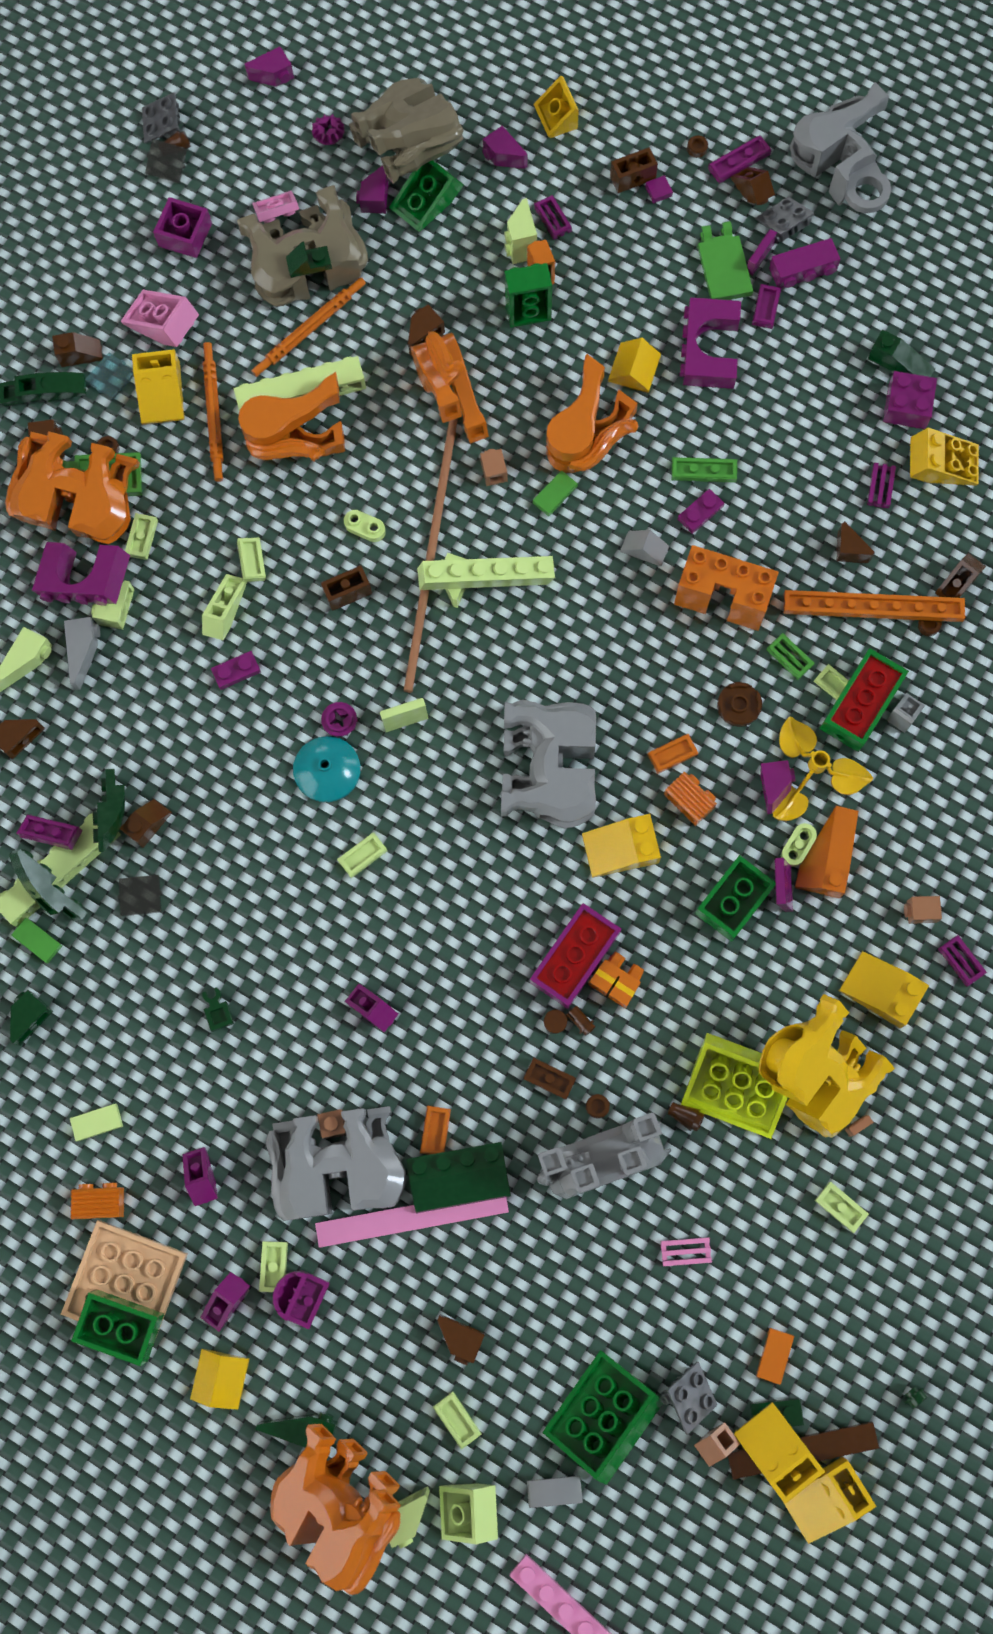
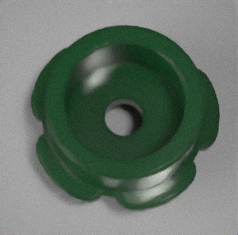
[904,1386,928,1409]

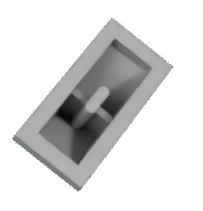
[620,530,669,566]
[886,693,925,733]

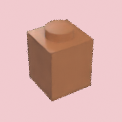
[480,449,508,486]
[904,896,942,924]
[317,1109,346,1140]
[694,1422,740,1467]

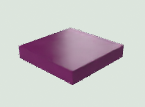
[775,857,793,912]

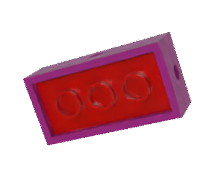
[530,903,622,1009]

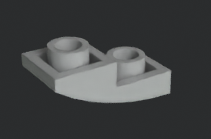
[527,1476,583,1508]

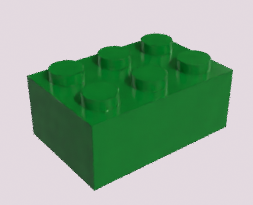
[505,263,552,328]
[695,855,776,942]
[71,1289,165,1366]

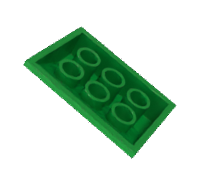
[542,1350,663,1485]

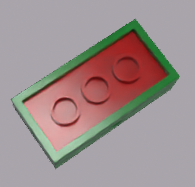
[819,648,909,752]

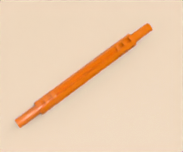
[251,277,366,377]
[203,342,224,482]

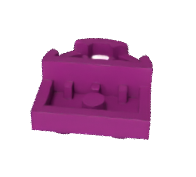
[273,1270,330,1329]

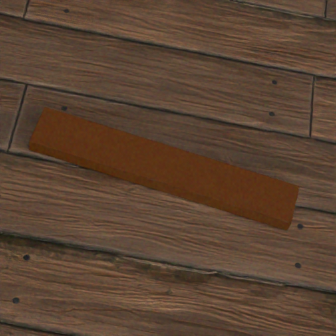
[727,1421,879,1480]

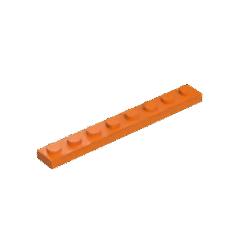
[784,590,965,622]

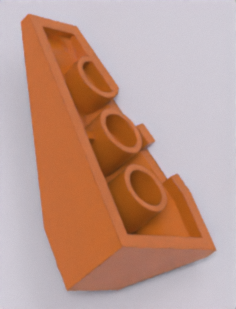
[795,806,859,899]

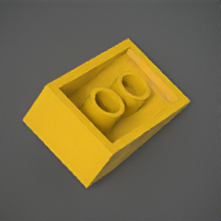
[582,814,661,878]
[839,951,929,1028]

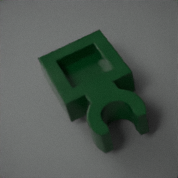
[202,987,234,1032]

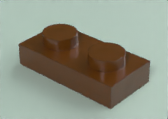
[523,1057,576,1100]

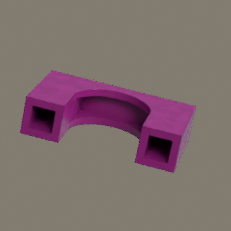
[680,297,741,389]
[32,542,130,606]

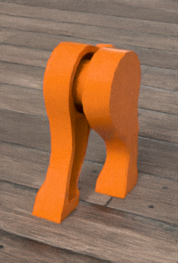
[411,331,489,444]
[546,354,639,473]
[238,372,345,462]

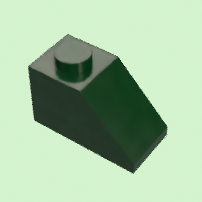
[10,990,53,1046]

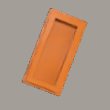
[647,734,698,774]
[420,1106,451,1155]
[756,1328,794,1385]

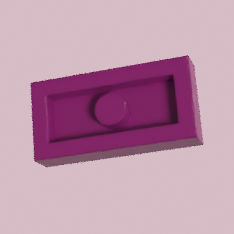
[677,488,725,534]
[211,651,261,690]

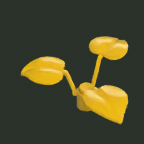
[772,716,873,821]

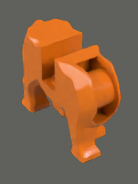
[5,432,140,544]
[270,1424,401,1595]

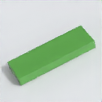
[671,457,737,483]

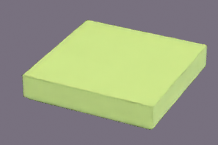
[380,698,428,732]

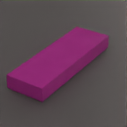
[708,135,772,184]
[16,814,83,850]

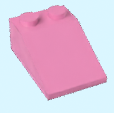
[120,290,199,347]

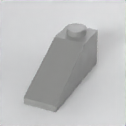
[64,617,100,690]

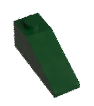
[868,329,935,377]
[255,1412,338,1448]

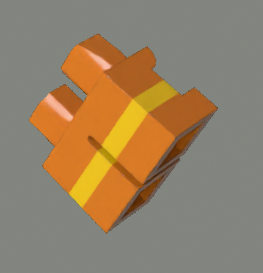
[588,952,644,1009]

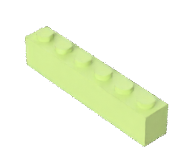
[233,356,366,411]
[417,556,555,590]
[0,813,121,927]

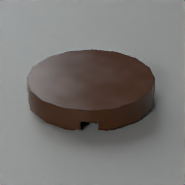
[717,682,762,727]

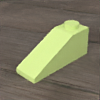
[202,574,247,640]
[0,627,53,692]

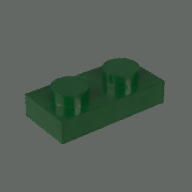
[750,1398,804,1427]

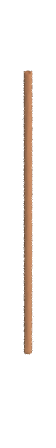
[404,393,458,693]

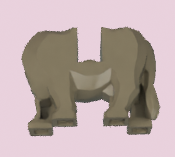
[349,78,463,184]
[237,185,368,307]

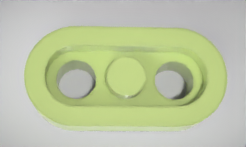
[344,510,386,542]
[781,823,817,867]

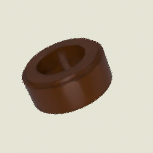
[687,135,708,158]
[97,436,120,453]
[918,620,942,636]
[544,1010,567,1034]
[586,1094,610,1119]

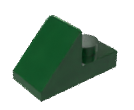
[286,241,332,278]

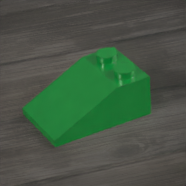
[389,160,464,232]

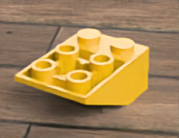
[132,349,184,425]
[910,428,979,486]
[733,1402,825,1504]
[781,1456,877,1544]

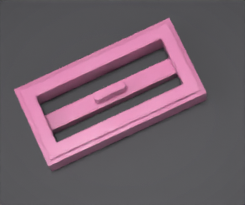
[660,1237,712,1266]

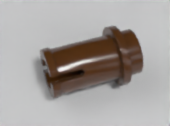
[566,1006,596,1036]

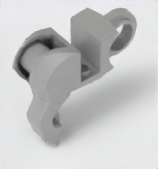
[790,82,891,213]

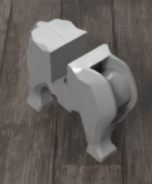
[501,700,596,829]
[266,1106,406,1221]
[537,1112,672,1199]

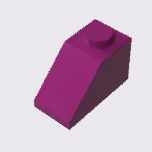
[244,46,294,87]
[482,126,528,169]
[356,165,389,214]
[760,760,795,814]
[344,984,398,1032]
[182,1147,218,1206]
[200,1272,250,1332]

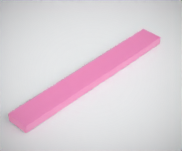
[315,1197,509,1248]

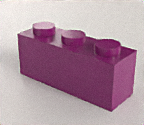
[769,238,841,288]

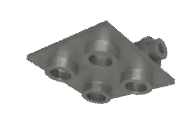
[142,92,181,144]
[755,197,814,243]
[660,1362,717,1435]

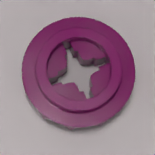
[312,114,345,145]
[321,702,358,738]

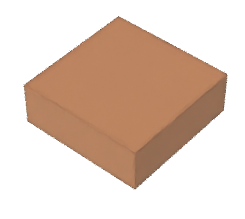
[845,1115,874,1137]

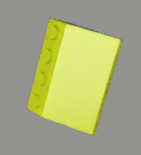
[681,1033,788,1139]

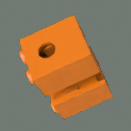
[674,545,779,631]

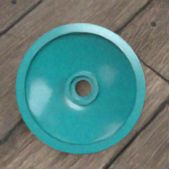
[293,736,361,802]

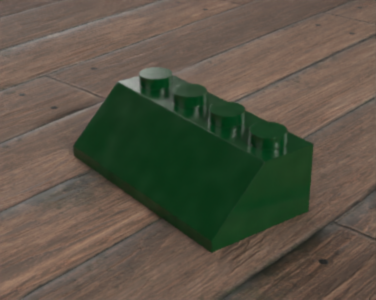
[406,1142,511,1214]

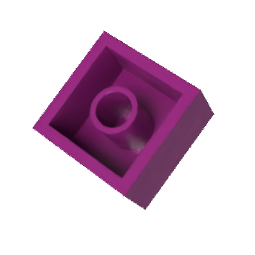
[153,197,212,258]
[883,371,937,429]

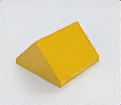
[534,76,579,138]
[608,338,661,393]
[190,1349,250,1410]

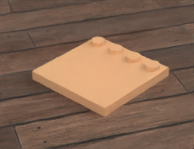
[61,1220,188,1335]

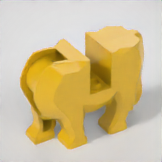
[759,994,895,1138]

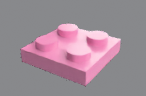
[252,191,299,223]

